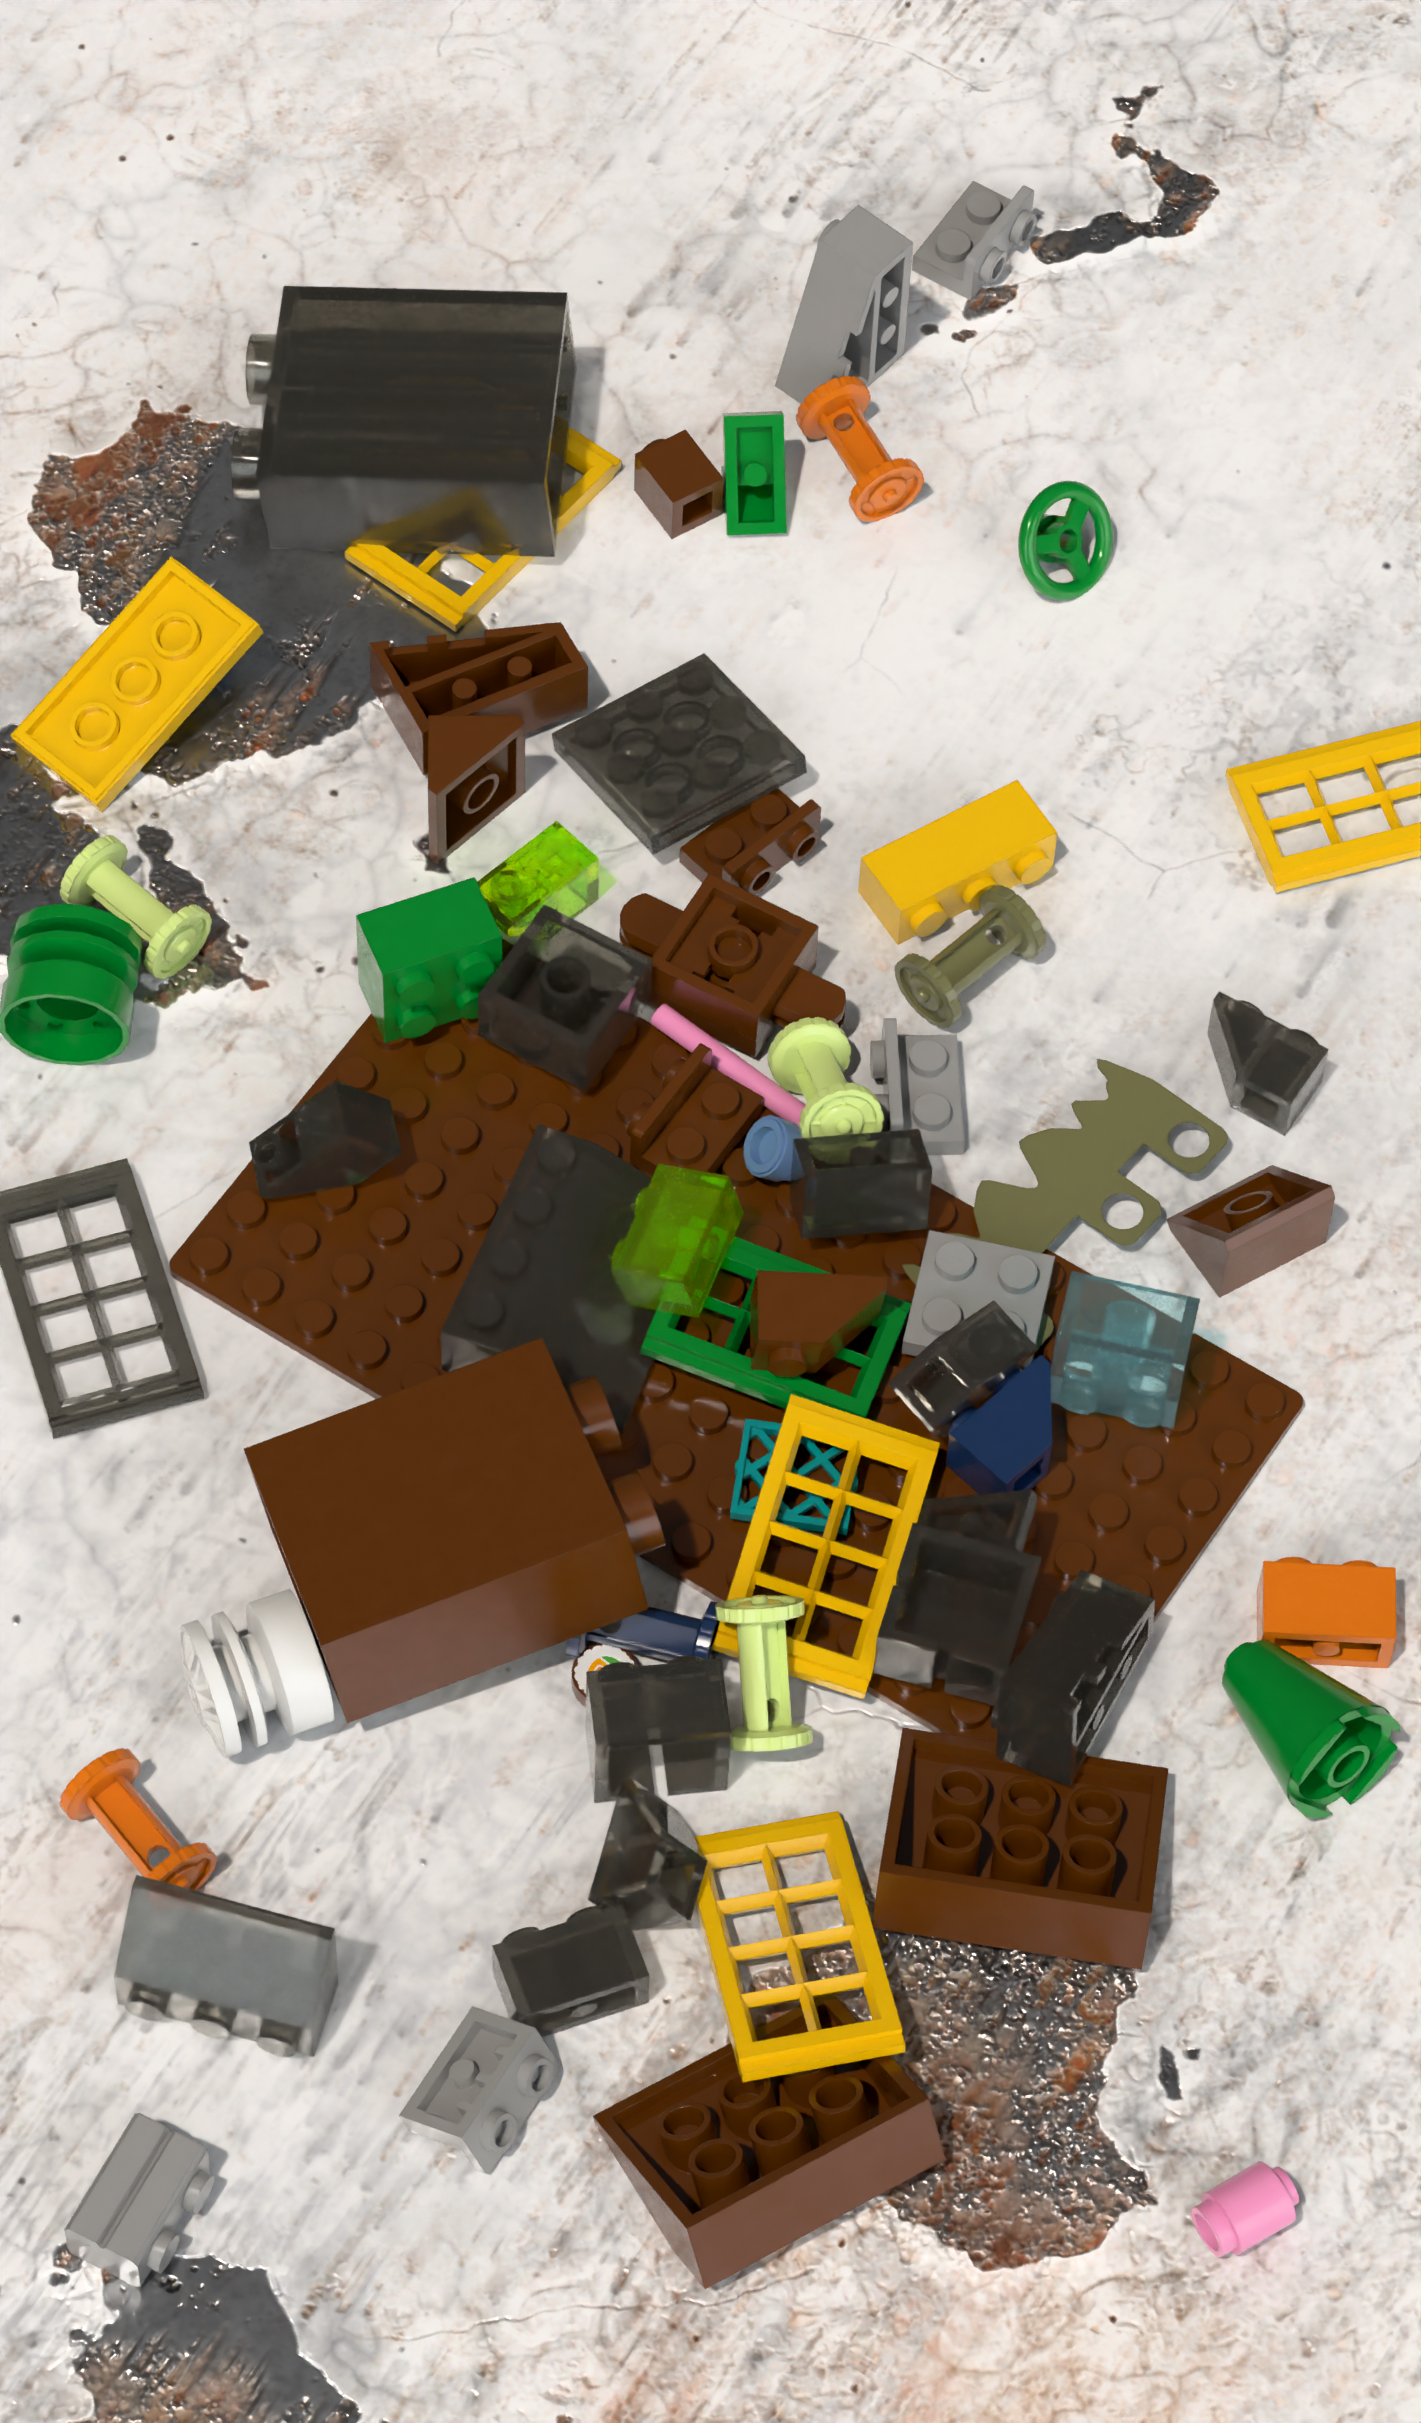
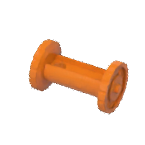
[796,376,924,522]
[59,1748,217,1915]

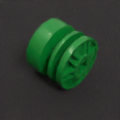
[0,903,142,1066]

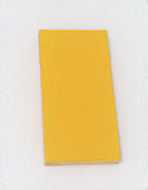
[10,556,263,812]

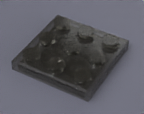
[552,653,807,855]

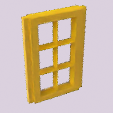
[1225,721,1421,893]

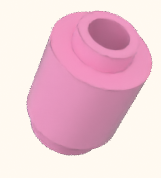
[1191,2161,1299,2257]

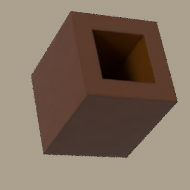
[634,429,724,539]

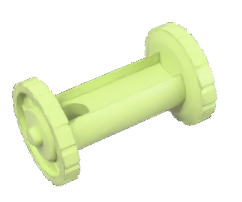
[60,835,212,979]
[767,1017,884,1161]
[715,1595,813,1752]

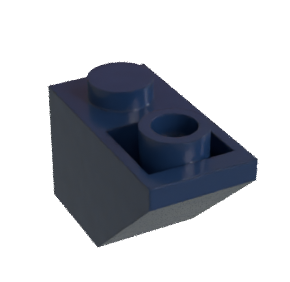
[946,1355,1052,1515]

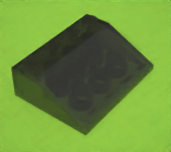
[441,1124,717,1434]

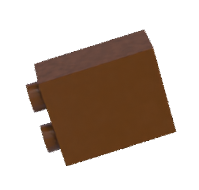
[244,1337,665,1723]

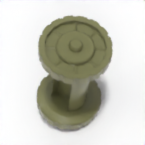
[894,885,1047,1028]

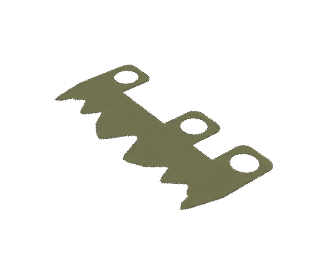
[902,1059,1228,1351]

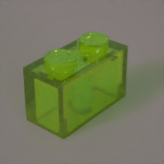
[611,1164,744,1318]

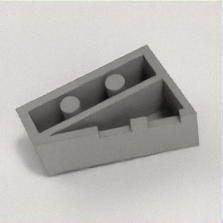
[775,205,913,404]

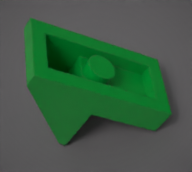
[721,411,787,535]

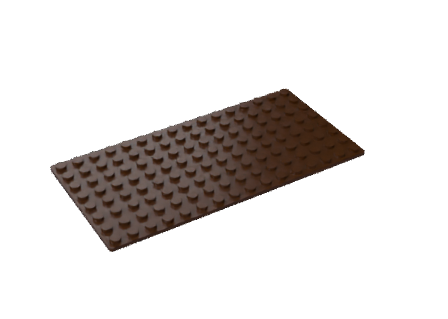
[169,938,1303,1752]

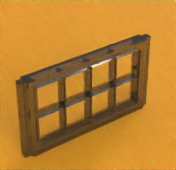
[0,1158,204,1439]

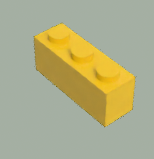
[858,780,1058,945]

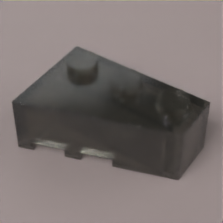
[990,1570,1155,1787]

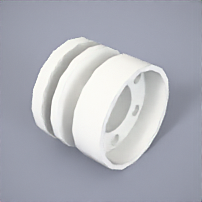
[179,1589,334,1758]

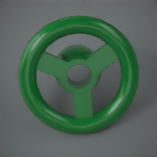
[1018,481,1113,601]

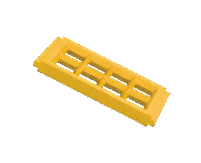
[345,389,621,632]
[711,1394,940,1699]
[681,1811,905,2082]

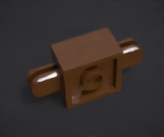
[619,873,846,1058]

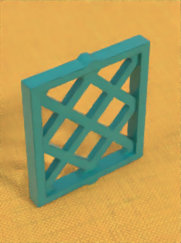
[730,1418,858,1535]

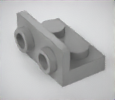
[912,181,1037,300]
[870,1018,965,1156]
[399,2006,559,2174]

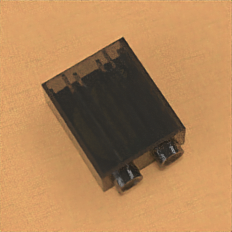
[231,286,577,557]

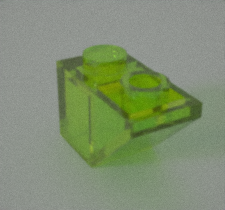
[477,820,599,936]

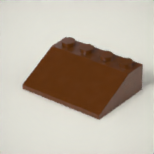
[872,1728,1168,1970]
[593,1994,945,2289]

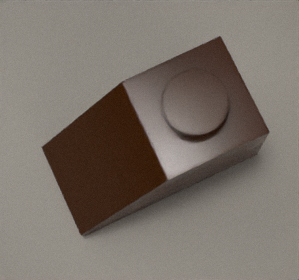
[750,1270,887,1377]

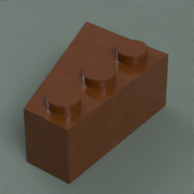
[369,622,588,775]

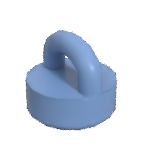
[743,1115,807,1182]

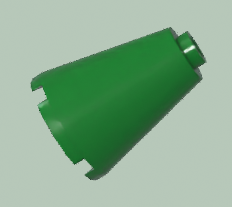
[1222,1640,1400,1818]

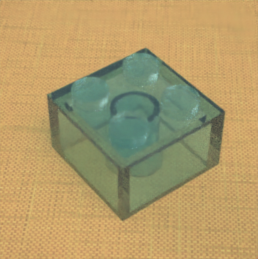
[1051,1271,1200,1429]

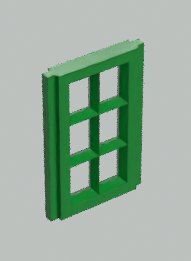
[640,1222,912,1418]

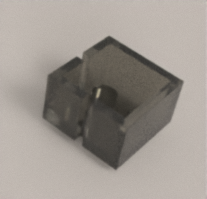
[873,1523,1042,1708]
[585,1655,731,1803]

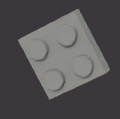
[902,1230,1055,1375]

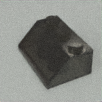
[114,1875,339,2057]

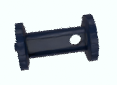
[566,1601,720,1690]

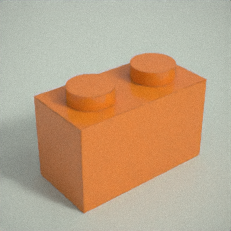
[1257,1557,1396,1668]

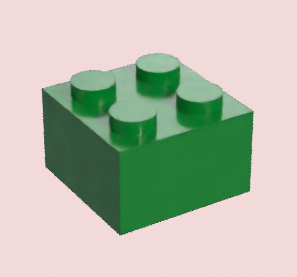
[356,877,503,1043]

